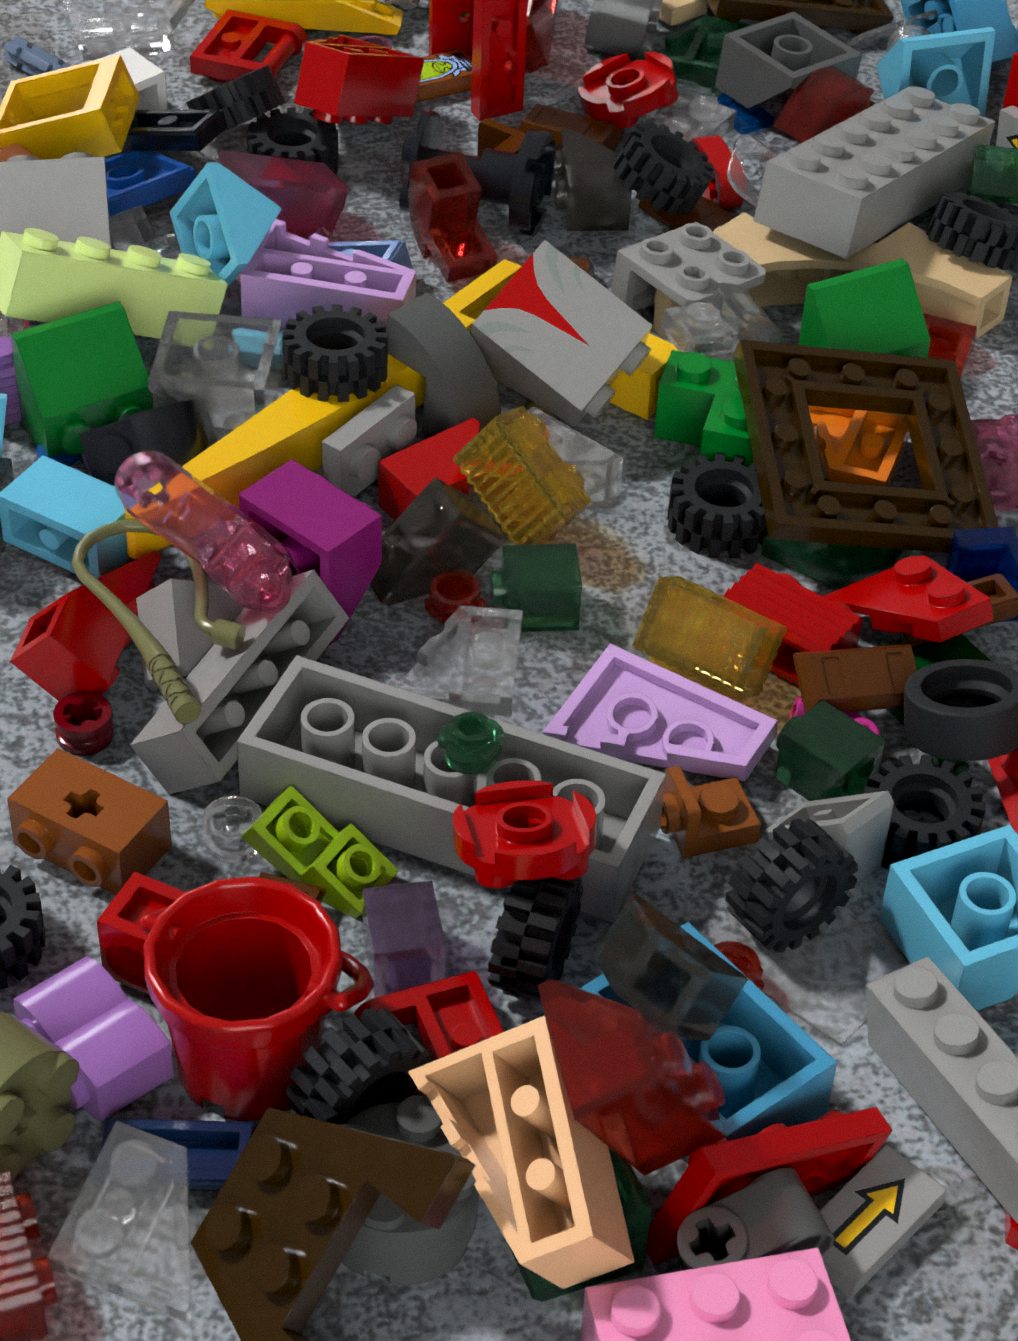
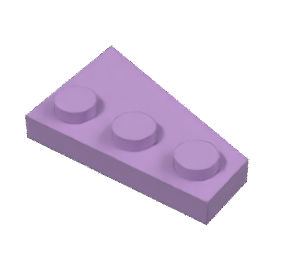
[543,643,778,781]

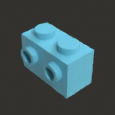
[0,455,138,578]

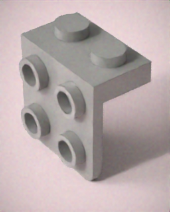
[611,221,766,311]
[313,385,417,498]

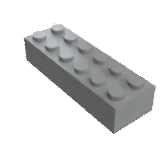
[753,86,996,259]
[237,655,666,923]

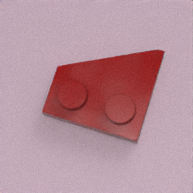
[823,555,994,643]

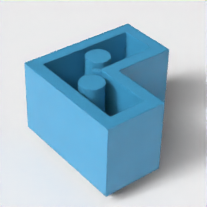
[901,0,1018,69]

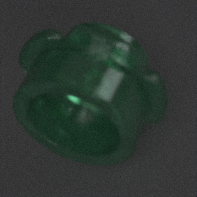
[437,712,505,775]

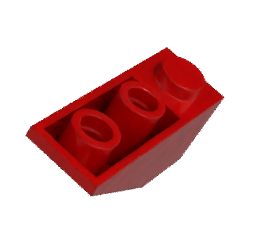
[10,550,162,701]

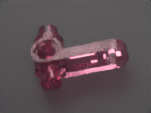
[115,451,293,614]

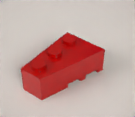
[294,35,425,124]

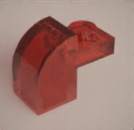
[773,67,875,143]
[408,151,498,283]

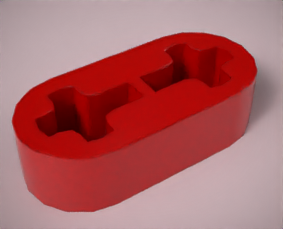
[692,135,745,210]

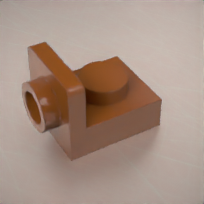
[660,765,761,858]

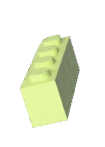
[0,228,228,346]

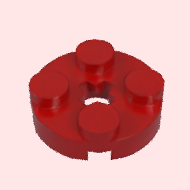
[578,52,679,129]
[453,780,596,888]

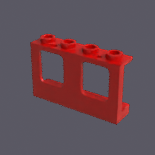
[429,0,528,121]

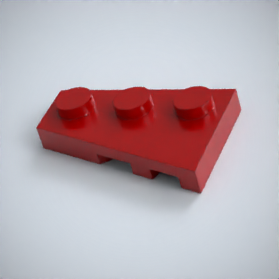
[640,1106,893,1266]

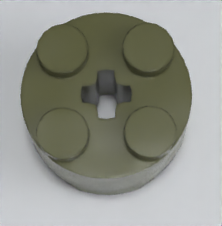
[0,1011,80,1192]

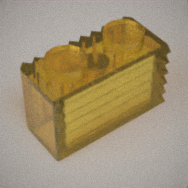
[453,406,593,553]
[632,576,787,701]

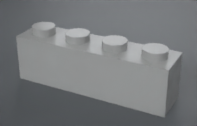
[130,569,349,794]
[865,956,1018,1224]

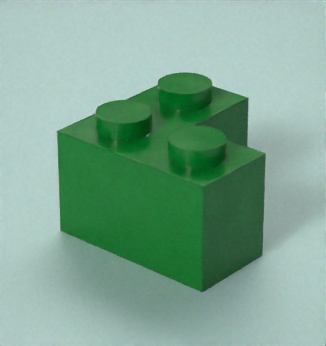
[654,350,754,467]

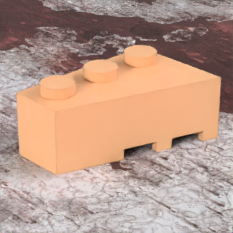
[408,1015,634,1289]

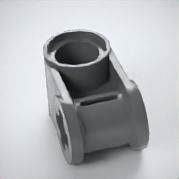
[677,1167,835,1271]

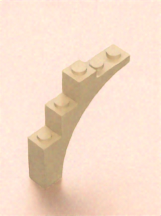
[653,212,1013,342]

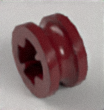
[53,691,114,756]

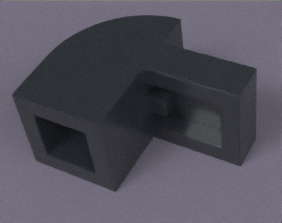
[79,399,218,487]

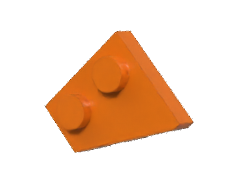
[808,405,910,486]

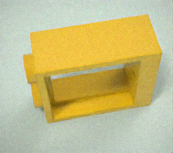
[0,54,140,160]

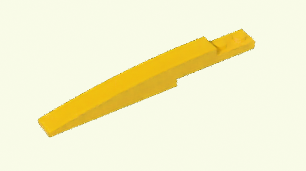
[125,259,522,560]

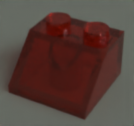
[537,979,726,1176]

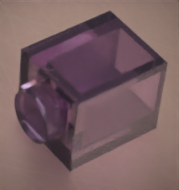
[362,881,446,998]

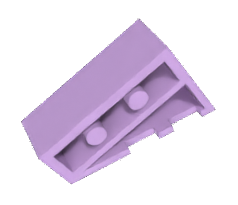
[240,219,416,331]

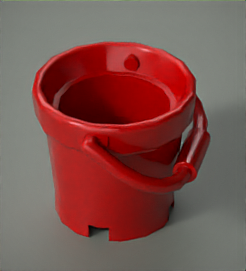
[139,876,374,1121]

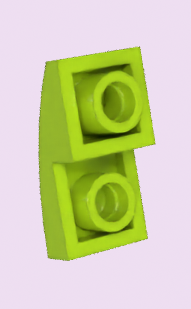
[241,785,399,919]

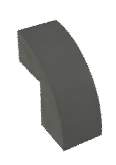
[386,292,502,450]

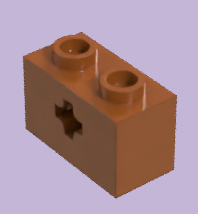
[7,748,172,895]

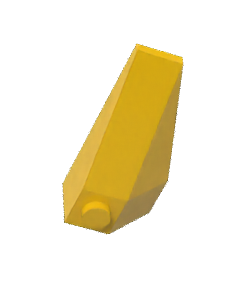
[203,0,404,35]

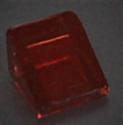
[923,313,977,378]

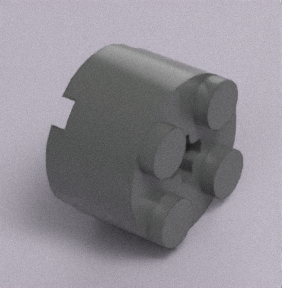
[584,0,663,60]
[341,1095,479,1286]

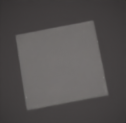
[736,906,910,1046]

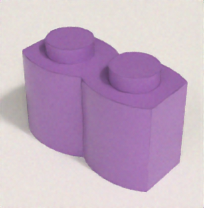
[13,956,174,1122]

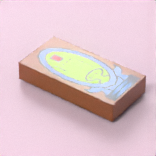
[415,49,472,102]

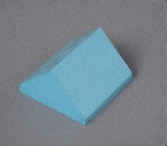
[876,27,996,117]
[169,162,282,288]

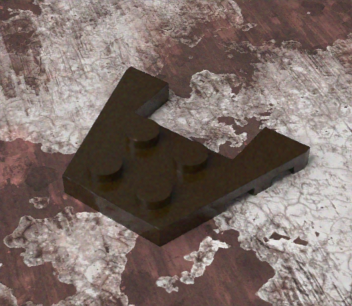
[191,1107,476,1341]

